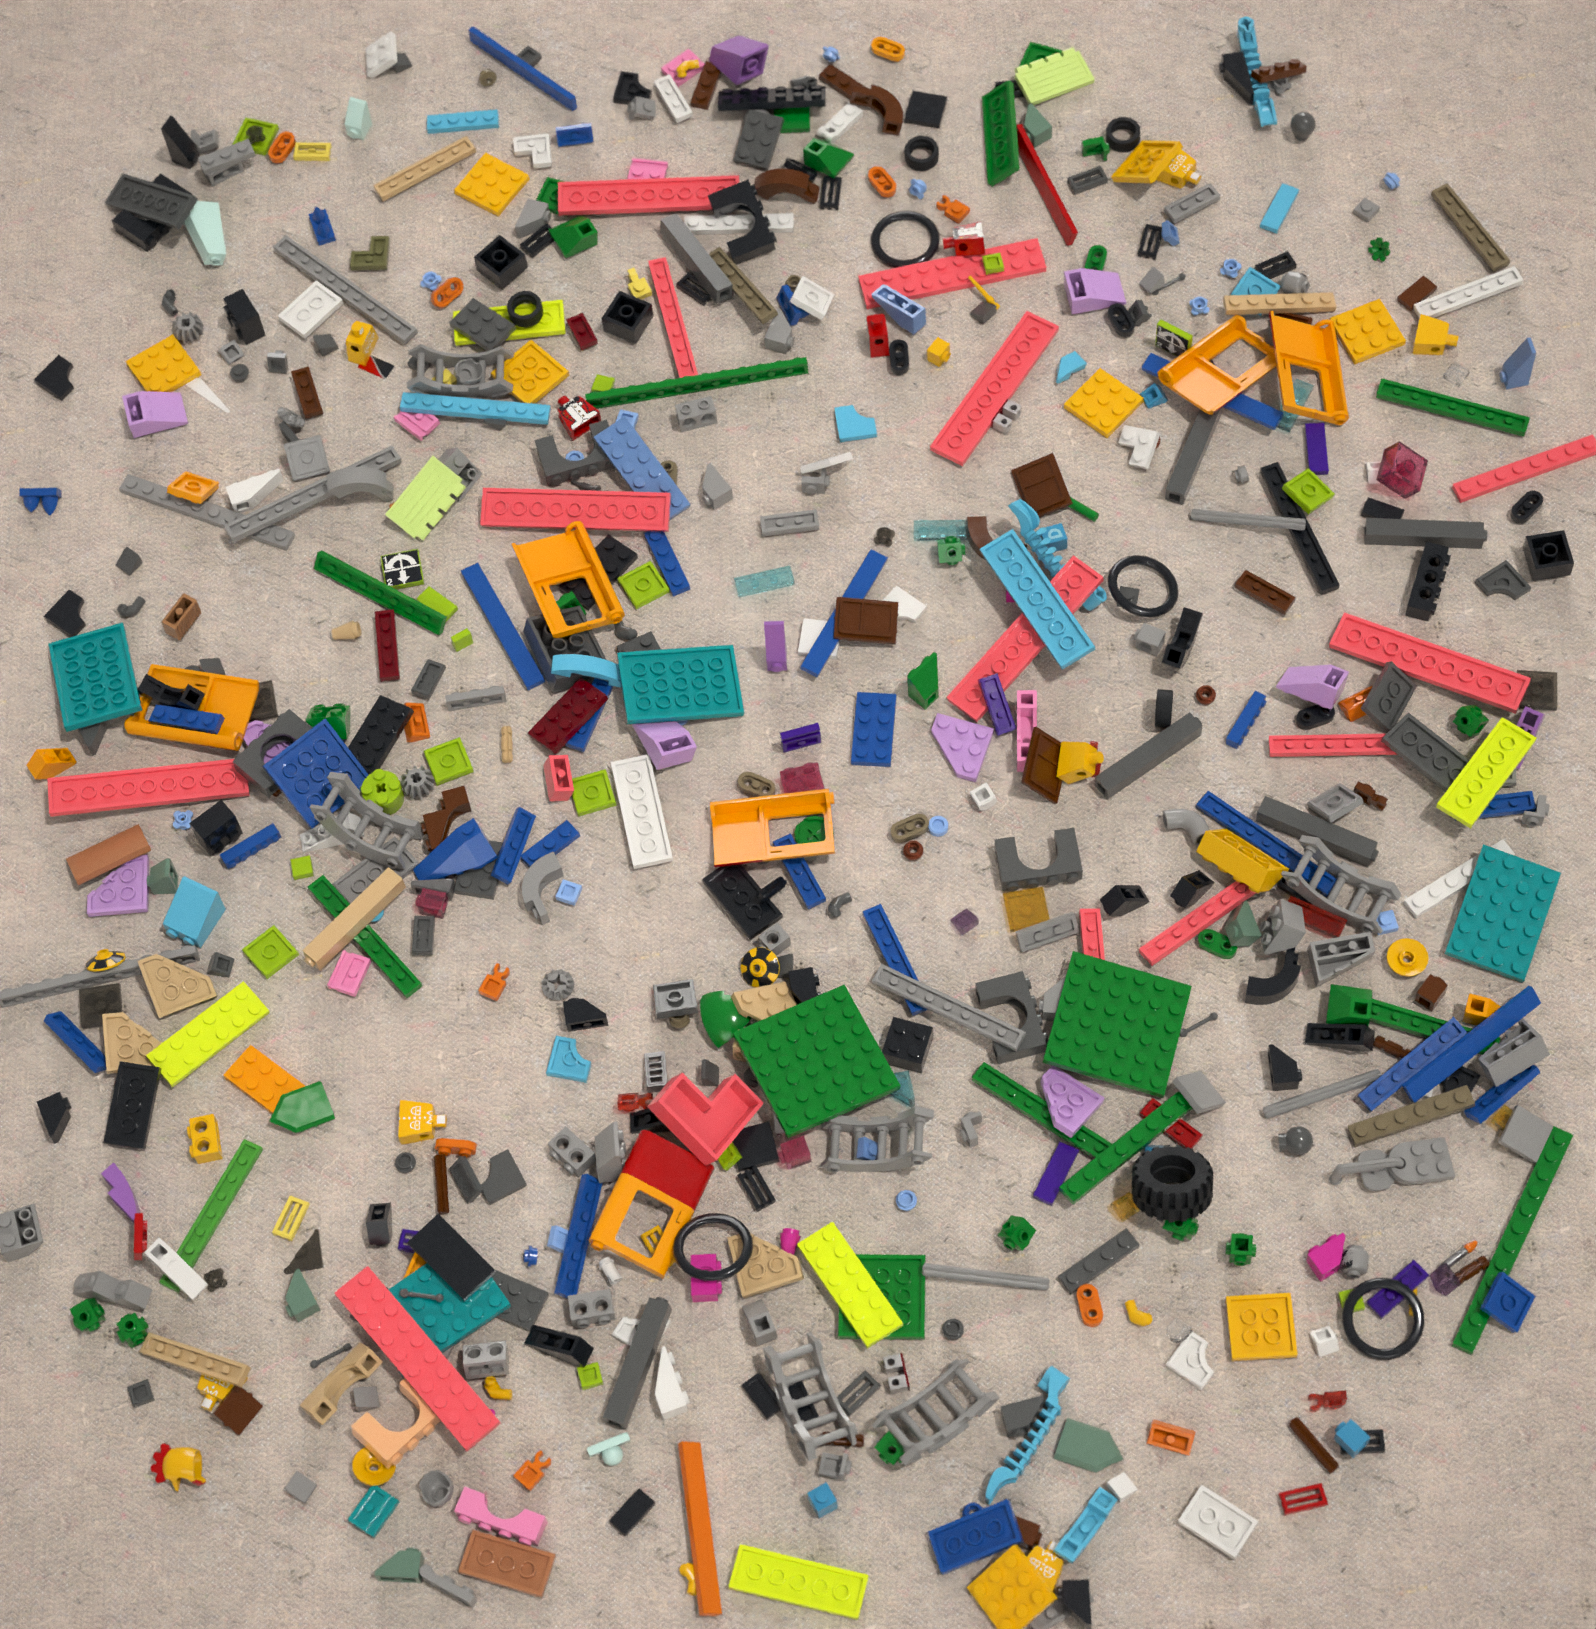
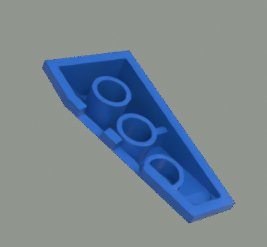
[413,818,498,880]

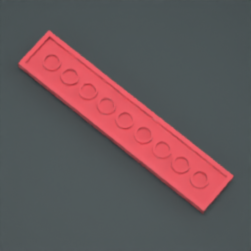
[558,175,739,216]
[858,238,1046,309]
[930,311,1059,466]
[480,488,671,532]
[946,555,1104,722]
[1329,612,1531,714]
[47,759,250,817]
[334,1266,501,1452]

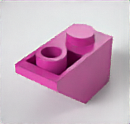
[1306,1233,1346,1282]

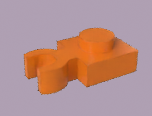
[936,195,970,224]
[478,963,510,1001]
[513,1451,552,1491]

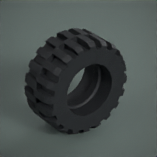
[1132,1145,1213,1222]

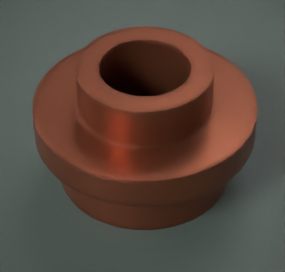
[1196,685,1216,704]
[903,841,923,860]

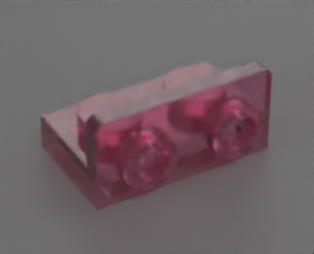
[780,762,825,793]

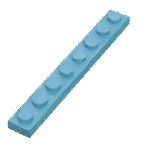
[400,392,551,425]

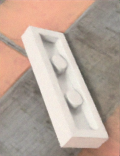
[654,74,693,123]

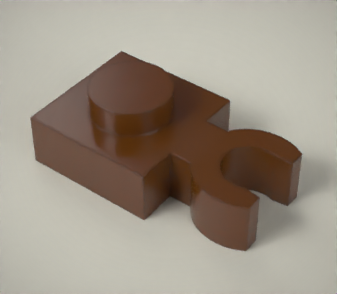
[1353,781,1388,811]

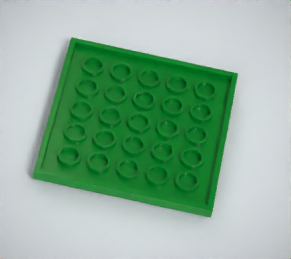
[1042,951,1192,1098]
[733,985,901,1138]

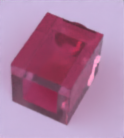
[416,888,449,919]
[778,1136,812,1170]

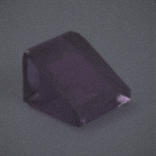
[950,908,979,935]
[1429,1262,1461,1296]

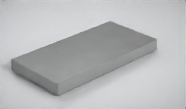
[332,837,419,904]

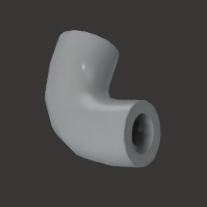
[1163,808,1210,845]

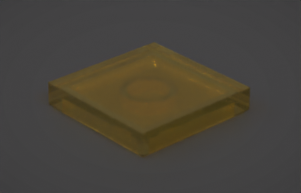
[1003,887,1050,932]

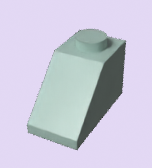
[345,97,372,140]

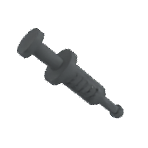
[571,480,608,491]

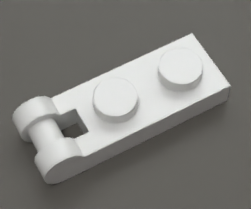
[817,102,863,144]

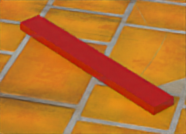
[1016,124,1078,245]

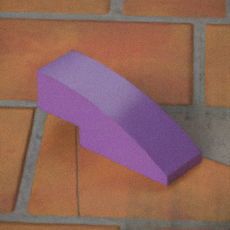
[101,1162,140,1223]

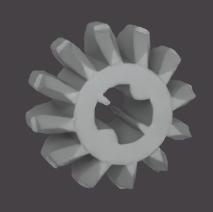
[172,312,203,343]
[401,765,435,799]

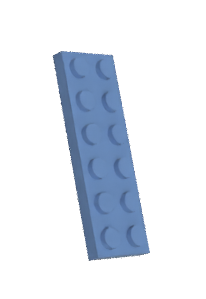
[594,416,690,520]

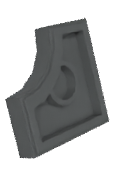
[1475,560,1531,600]
[481,1149,527,1205]

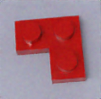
[134,1213,147,1260]

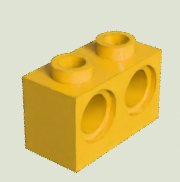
[187,1114,223,1164]

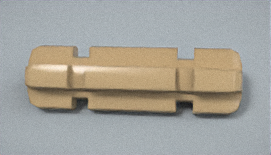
[501,726,513,763]

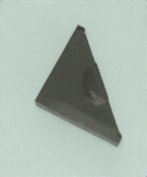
[284,1229,324,1275]

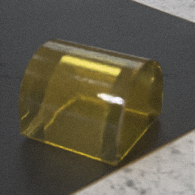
[1110,1192,1140,1222]

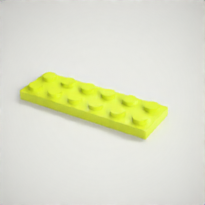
[453,300,566,346]
[1436,717,1537,829]
[146,981,269,1088]
[797,1221,903,1349]
[729,1544,869,1620]

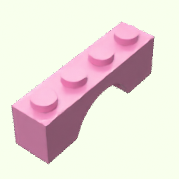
[1017,690,1037,772]
[454,1487,547,1546]

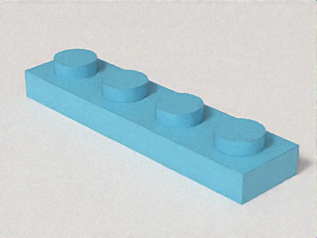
[427,109,499,134]

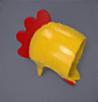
[150,1443,206,1491]

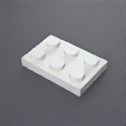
[278,280,344,339]
[1178,1485,1259,1560]

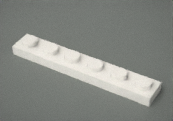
[684,213,794,235]
[1413,266,1523,319]
[1404,839,1515,918]

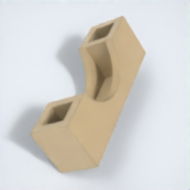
[300,1342,382,1425]

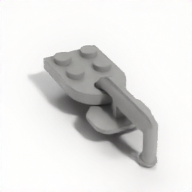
[1329,1137,1455,1191]

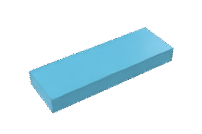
[1260,183,1299,234]

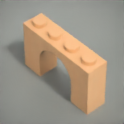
[351,1378,440,1469]

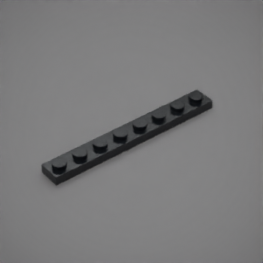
[1260,462,1340,595]

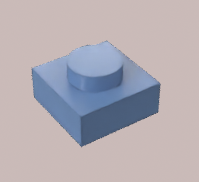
[1161,220,1179,246]
[857,1137,878,1160]

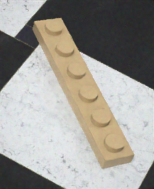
[373,136,476,201]
[1223,292,1336,315]
[139,1332,251,1388]

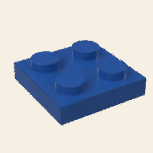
[1480,1272,1536,1333]

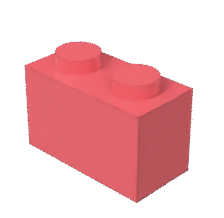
[543,755,574,801]

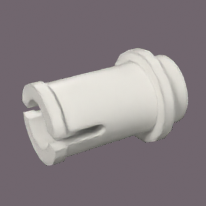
[599,1257,622,1285]

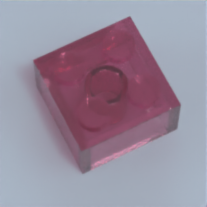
[1376,441,1428,499]

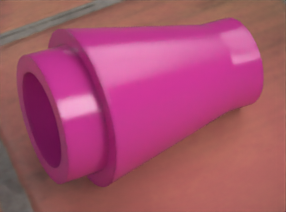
[780,1228,801,1255]

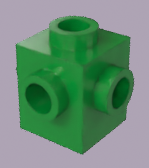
[937,536,966,565]
[1453,705,1489,737]
[998,1215,1037,1251]
[1163,1218,1199,1241]
[1225,1233,1256,1266]
[69,1298,106,1333]
[116,1312,149,1348]
[874,1430,905,1465]

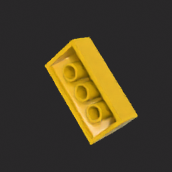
[1196,829,1289,893]

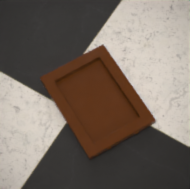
[1011,453,1073,518]
[833,597,899,645]
[1021,727,1062,804]

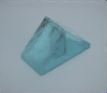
[890,1070,915,1108]

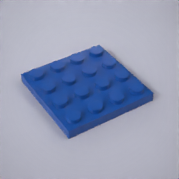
[262,719,369,829]

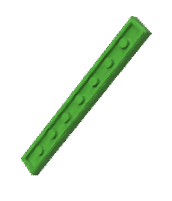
[159,1139,263,1293]

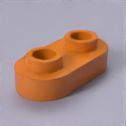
[268,131,296,163]
[868,166,896,197]
[431,277,464,307]
[435,1138,477,1158]
[1076,1284,1103,1327]

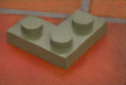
[350,236,390,270]

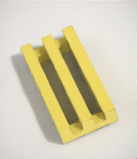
[293,142,332,161]
[272,1196,310,1242]

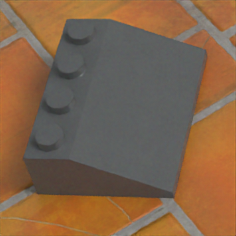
[523,606,606,693]

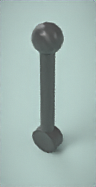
[1152,273,1186,295]
[1180,1012,1218,1037]
[400,1289,444,1302]
[310,1343,352,1368]

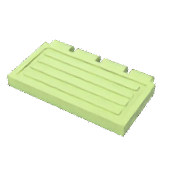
[1014,47,1095,105]
[385,456,466,540]

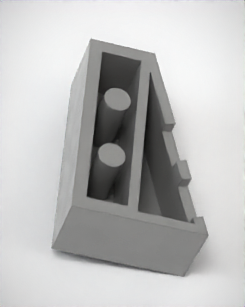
[1307,932,1375,988]
[1479,1018,1550,1087]

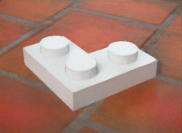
[513,133,552,169]
[1118,425,1160,470]

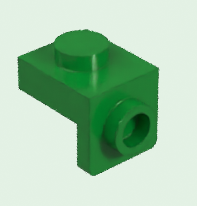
[1081,136,1110,162]
[556,591,587,615]

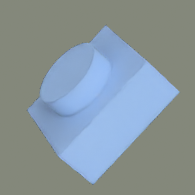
[616,409,639,429]
[555,879,582,906]
[1376,910,1399,935]
[547,1225,569,1253]

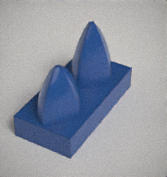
[556,122,594,147]
[308,207,336,246]
[776,285,810,326]
[19,488,62,515]

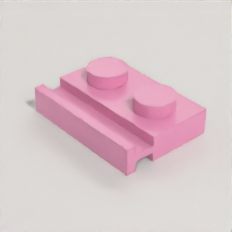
[661,49,705,87]
[628,158,668,179]
[394,411,440,441]
[327,950,371,997]

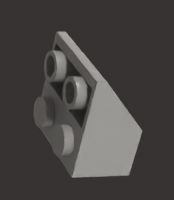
[438,448,482,501]
[1260,899,1306,955]
[595,1122,627,1183]
[0,1204,44,1262]

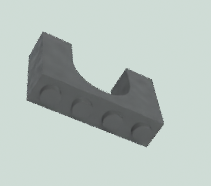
[535,420,615,487]
[232,709,312,798]
[994,828,1083,892]
[975,971,1048,1064]

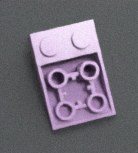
[1064,268,1126,314]
[122,391,188,438]
[1276,665,1349,709]
[632,721,697,770]

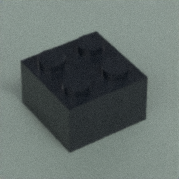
[474,235,528,290]
[223,289,266,345]
[601,291,654,344]
[1523,530,1574,581]
[189,800,243,857]
[882,1017,933,1073]

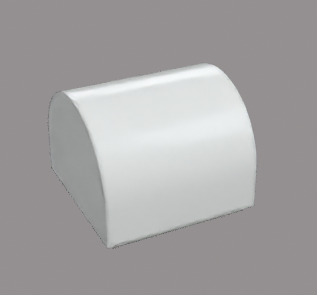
[970,782,997,811]

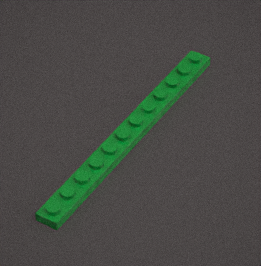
[585,357,809,409]
[1452,1126,1573,1355]

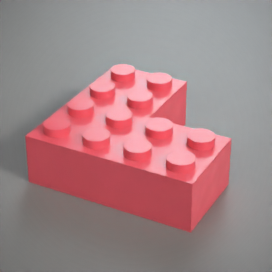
[647,1073,764,1166]

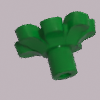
[1368,237,1390,262]

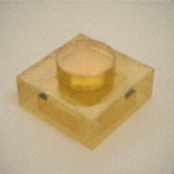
[1491,1104,1513,1131]

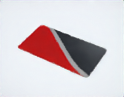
[358,355,394,379]

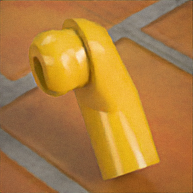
[676,59,699,78]
[1124,1300,1153,1326]
[484,1376,513,1400]
[679,1563,697,1596]

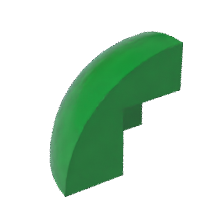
[700,991,752,1048]

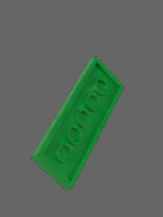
[982,80,1020,187]

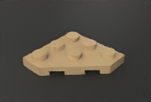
[137,954,217,1018]
[731,981,797,1021]
[102,1012,163,1074]
[727,1233,804,1299]

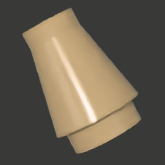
[331,620,362,640]

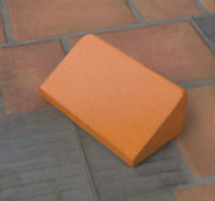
[1338,686,1372,722]
[404,702,430,742]
[1147,1419,1196,1456]

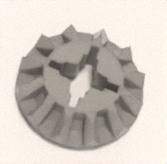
[277,407,305,428]
[542,969,574,1000]

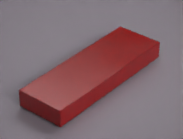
[1140,1098,1203,1149]

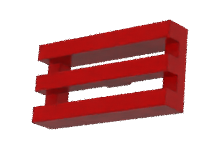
[1279,1483,1328,1516]

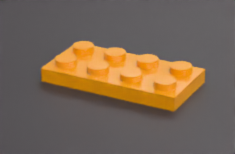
[223,1045,305,1114]

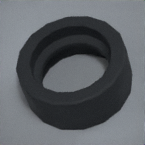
[1106,117,1140,152]
[904,136,939,171]
[507,291,543,328]
[1155,689,1173,727]

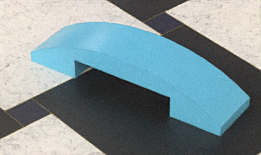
[551,654,621,688]
[1053,1487,1118,1564]

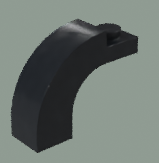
[1161,607,1203,669]
[138,674,205,710]
[1245,948,1301,1005]

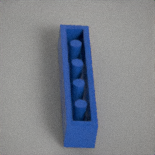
[1226,691,1267,749]
[220,823,282,869]

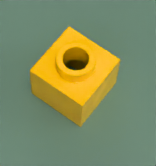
[927,337,951,367]

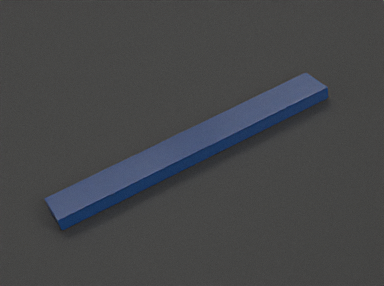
[468,26,577,111]
[1141,353,1284,430]
[800,549,888,678]
[461,563,545,690]
[1196,791,1337,898]
[1402,986,1541,1103]

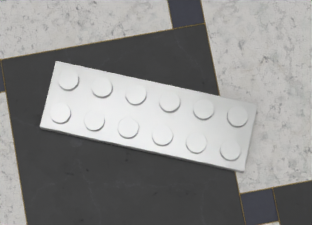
[611,754,673,869]

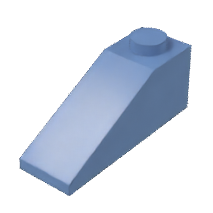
[871,284,926,334]
[1499,337,1536,390]

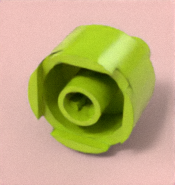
[361,769,404,815]

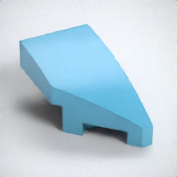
[1056,351,1087,384]

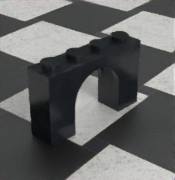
[112,173,192,252]
[708,179,777,265]

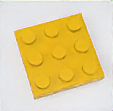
[1111,140,1183,184]
[454,152,530,217]
[1329,299,1406,364]
[125,334,201,392]
[490,340,569,404]
[1064,368,1144,438]
[1225,1293,1298,1361]
[967,1544,1057,1629]

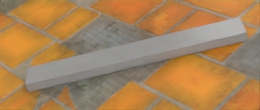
[872,964,1026,1052]

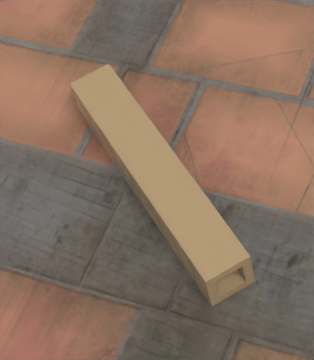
[302,867,406,970]

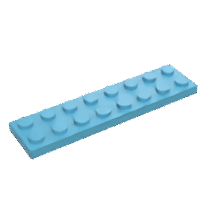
[980,529,1096,670]

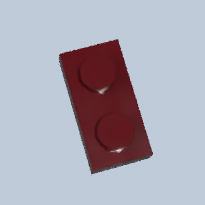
[566,312,598,351]

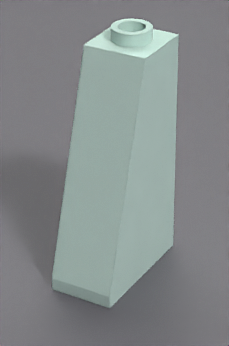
[184,201,226,266]

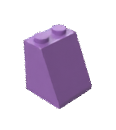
[709,35,769,85]

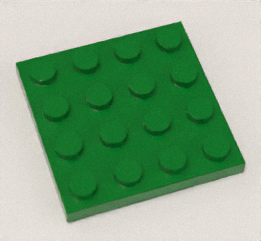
[838,1254,926,1340]

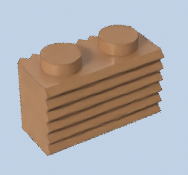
[161,593,202,640]

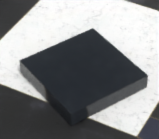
[904,91,948,128]
[732,1121,780,1172]

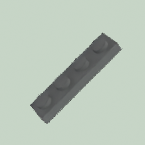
[1058,1228,1140,1295]

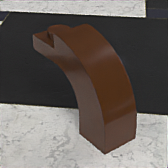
[850,84,903,136]
[754,169,820,204]
[965,516,1028,560]

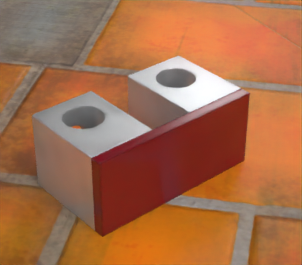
[991,399,1022,435]
[883,1353,910,1394]

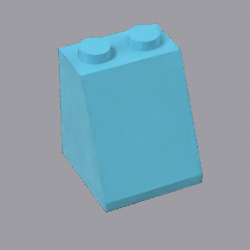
[163,876,226,948]

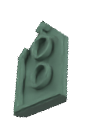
[1054,1418,1123,1473]

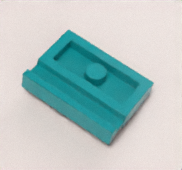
[347,1486,400,1538]

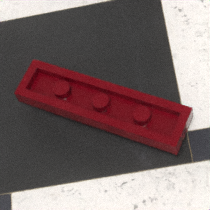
[375,609,400,682]

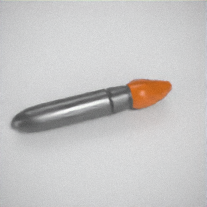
[1436,1241,1478,1274]

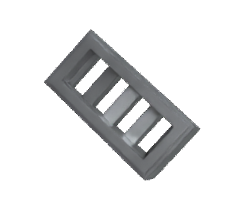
[411,879,455,901]
[644,1051,668,1093]

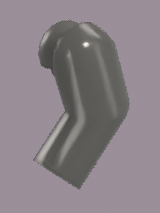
[790,76,817,88]
[162,289,178,316]
[117,596,146,617]
[614,620,638,640]
[828,892,852,918]

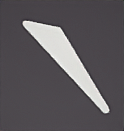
[185,378,230,413]

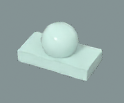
[587,1432,631,1466]

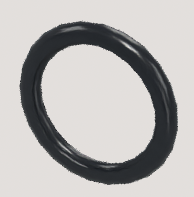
[871,211,940,268]
[1108,555,1179,618]
[673,1213,753,1281]
[1342,1278,1425,1360]

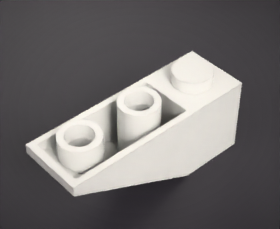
[226,468,284,513]
[300,812,364,853]
[144,1238,208,1300]
[655,1346,690,1420]

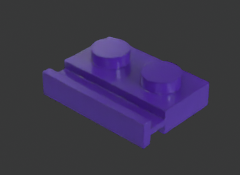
[780,723,822,753]

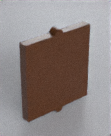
[212,1386,263,1436]

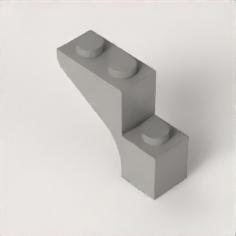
[73,1271,152,1310]

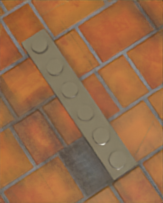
[1431,183,1510,272]
[709,247,778,324]
[1348,1085,1475,1147]

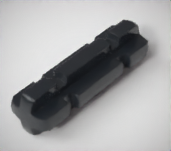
[757,876,787,901]

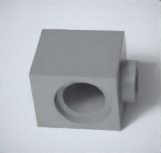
[1134,623,1166,656]
[758,922,791,956]

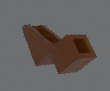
[421,786,471,852]

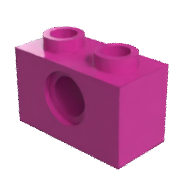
[691,1254,722,1302]

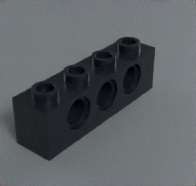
[1405,541,1451,621]

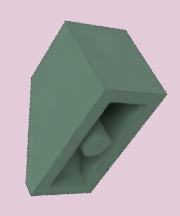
[1024,103,1052,148]
[147,858,179,895]
[1224,901,1262,946]
[285,1268,321,1322]
[374,1548,424,1583]

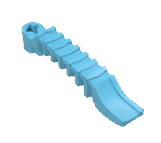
[1237,17,1277,127]
[1008,499,1107,611]
[985,1366,1070,1505]

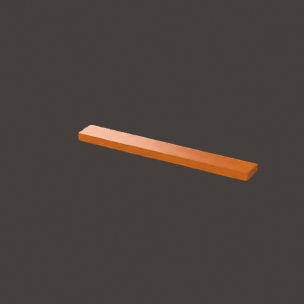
[678,1441,722,1616]

